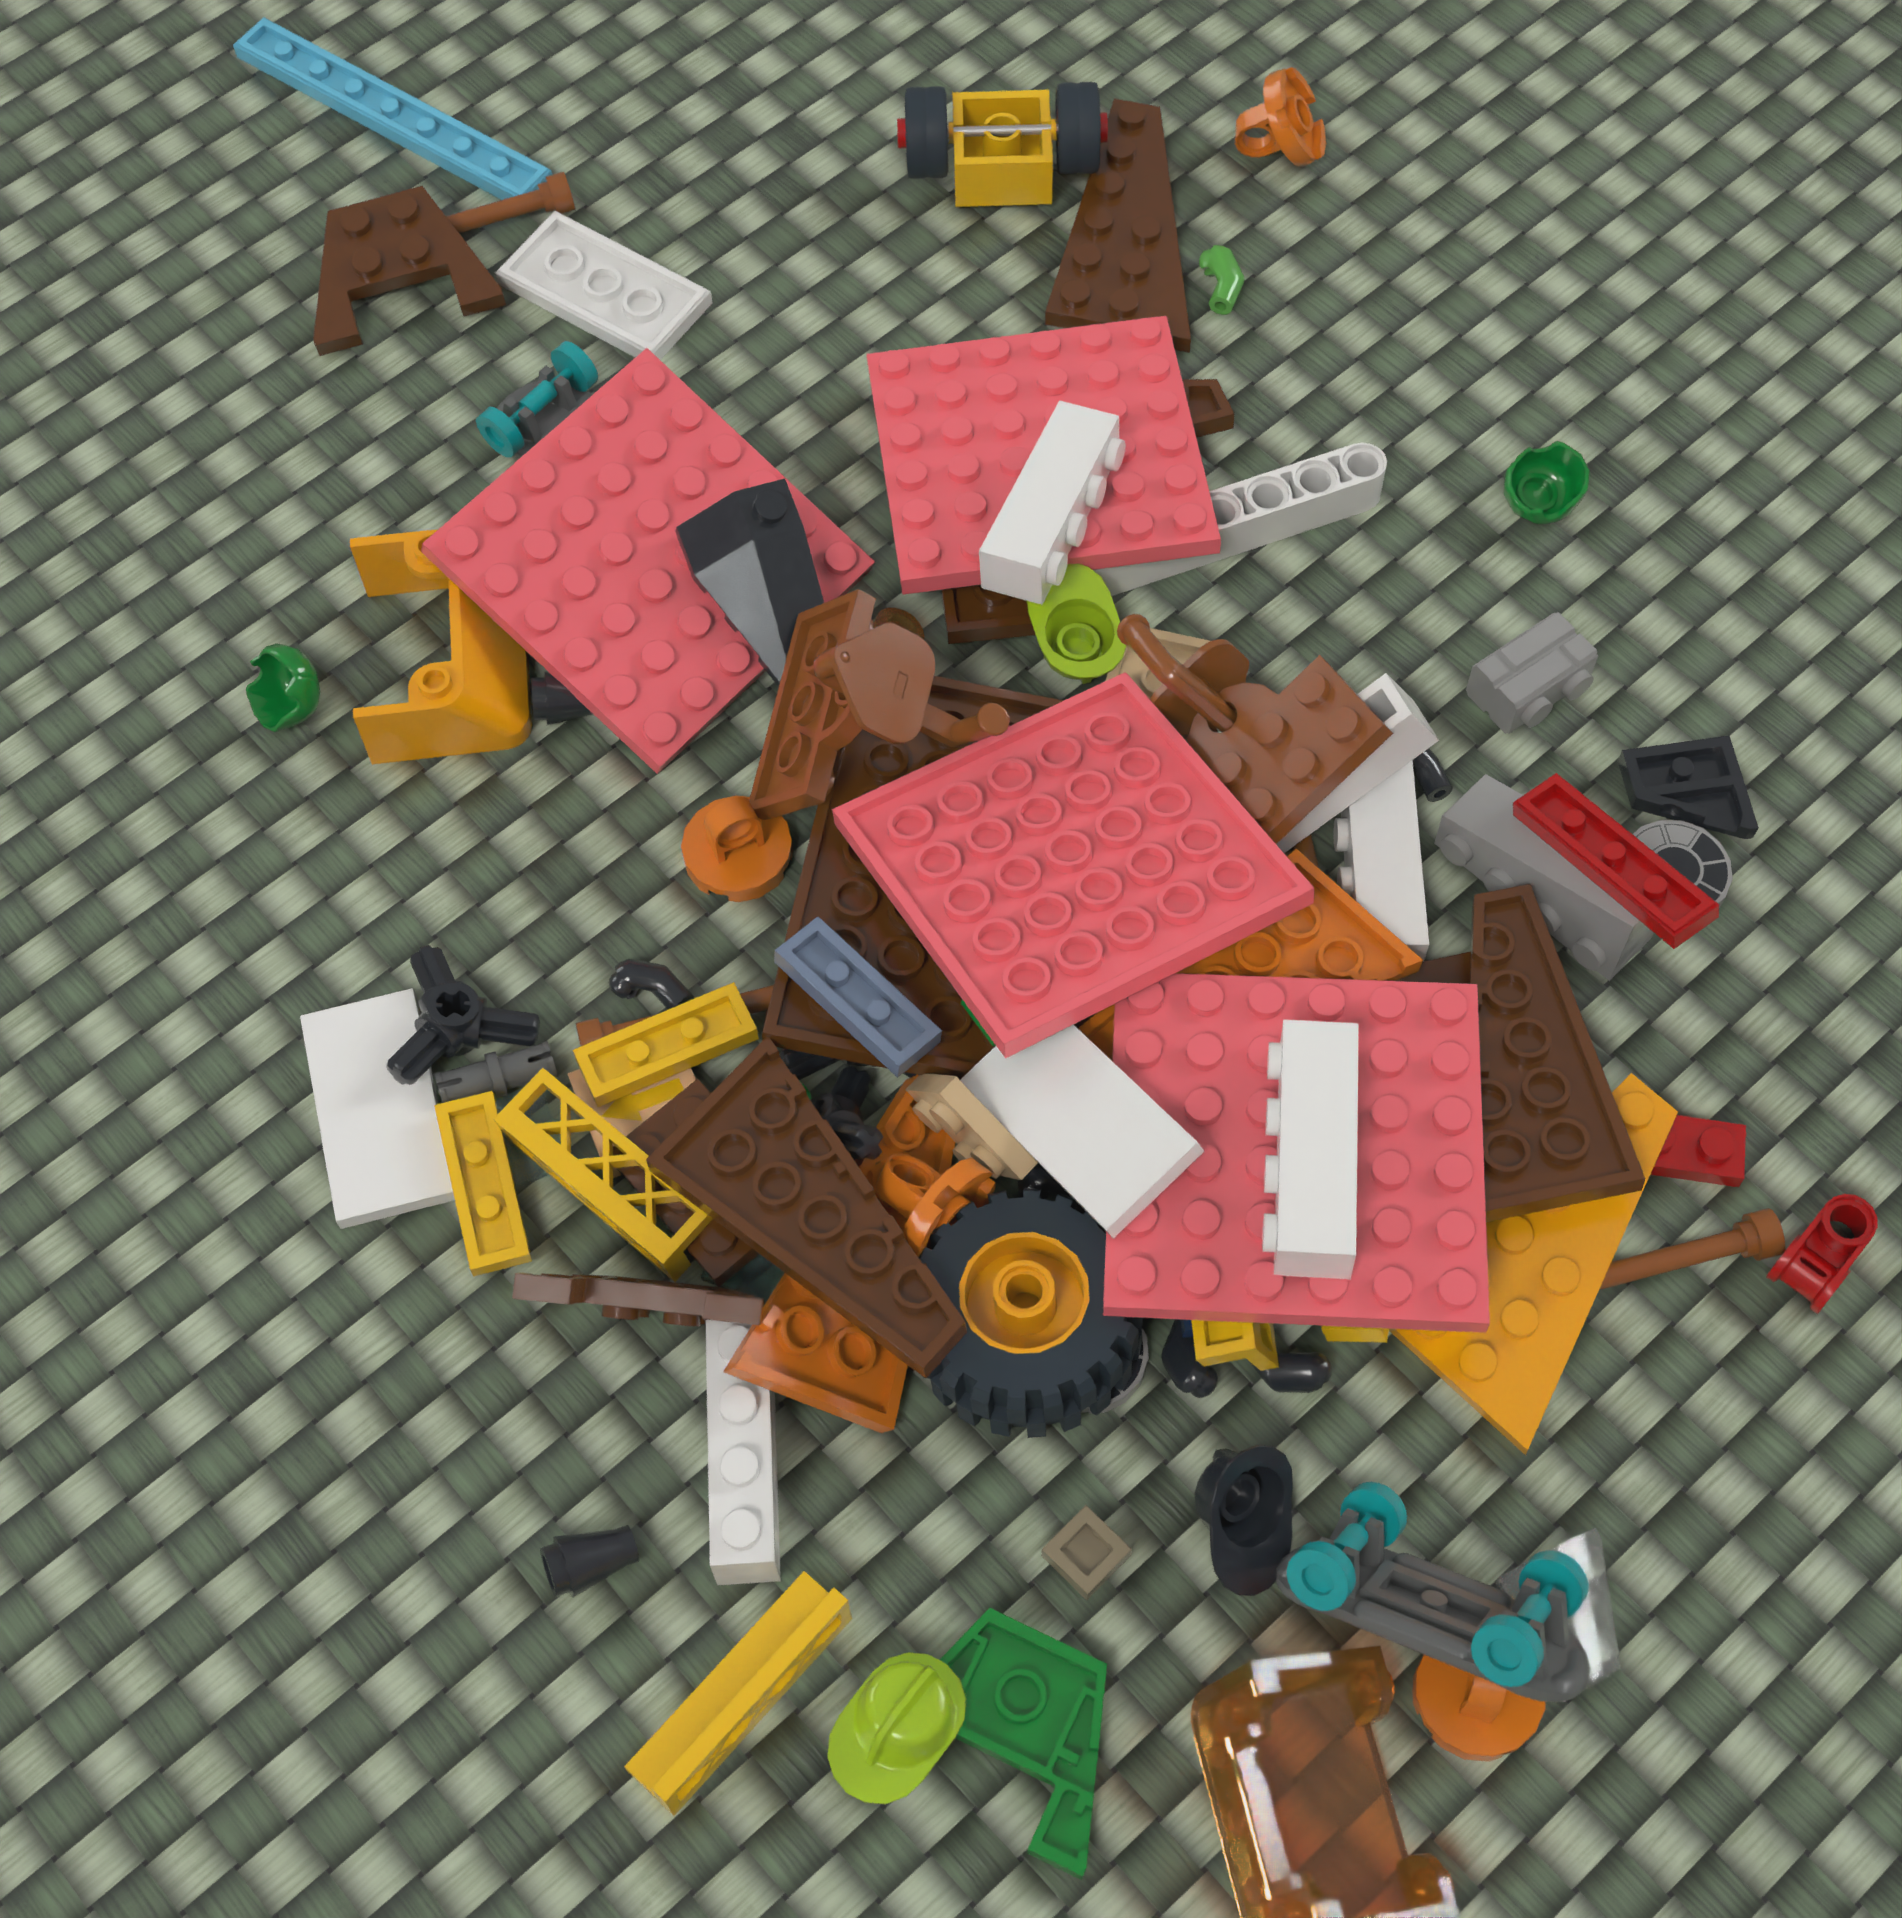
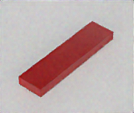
[1513,773,1720,949]

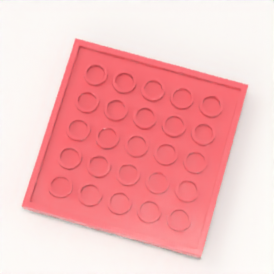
[866,316,1221,595]
[421,348,875,774]
[832,672,1314,1058]
[1103,974,1490,1333]

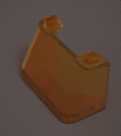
[1191,1645,1460,1918]

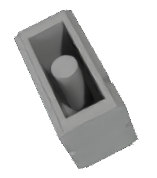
[1466,612,1598,734]

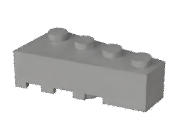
[1434,774,1654,981]

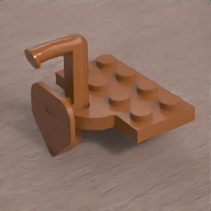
[749,589,1010,820]
[1117,614,1393,844]

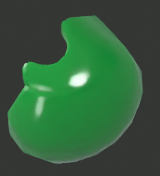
[1503,441,1590,525]
[246,643,320,732]

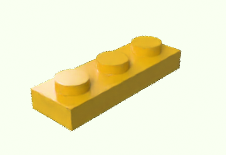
[573,982,759,1108]
[434,1091,532,1277]

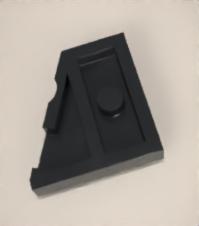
[1618,735,1759,839]

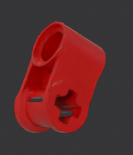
[1766,1194,1878,1315]

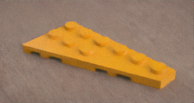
[1389,1073,1678,1456]

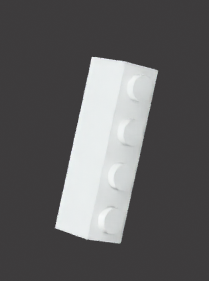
[979,400,1126,605]
[1276,673,1439,853]
[1333,760,1429,962]
[1262,1020,1359,1280]
[705,1320,781,1585]

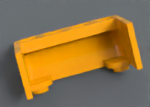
[350,530,532,764]

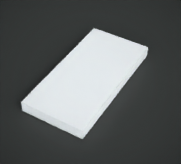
[495,211,712,360]
[300,988,455,1229]
[960,1025,1204,1239]

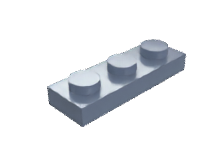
[774,917,942,1078]

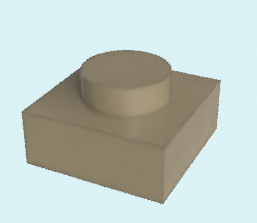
[1041,1505,1132,1600]

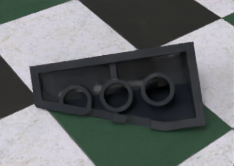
[675,479,824,687]

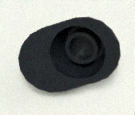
[1194,1445,1293,1596]

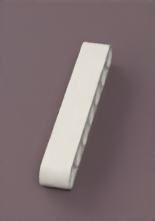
[1093,443,1387,596]

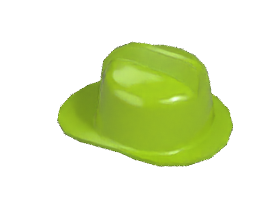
[1027,564,1126,684]
[827,1652,966,1804]

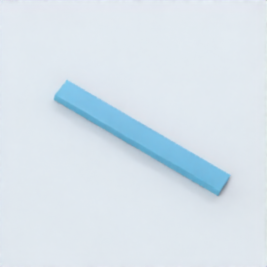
[233,17,552,200]

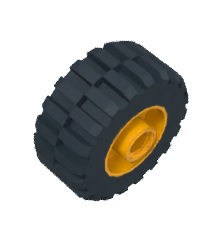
[918,1189,1143,1438]

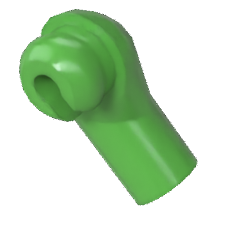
[1199,245,1245,315]

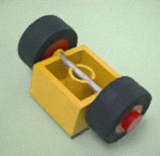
[897,82,1108,207]

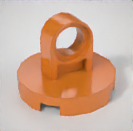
[1235,67,1326,167]
[681,796,793,902]
[875,1154,996,1257]
[1413,1654,1546,1762]

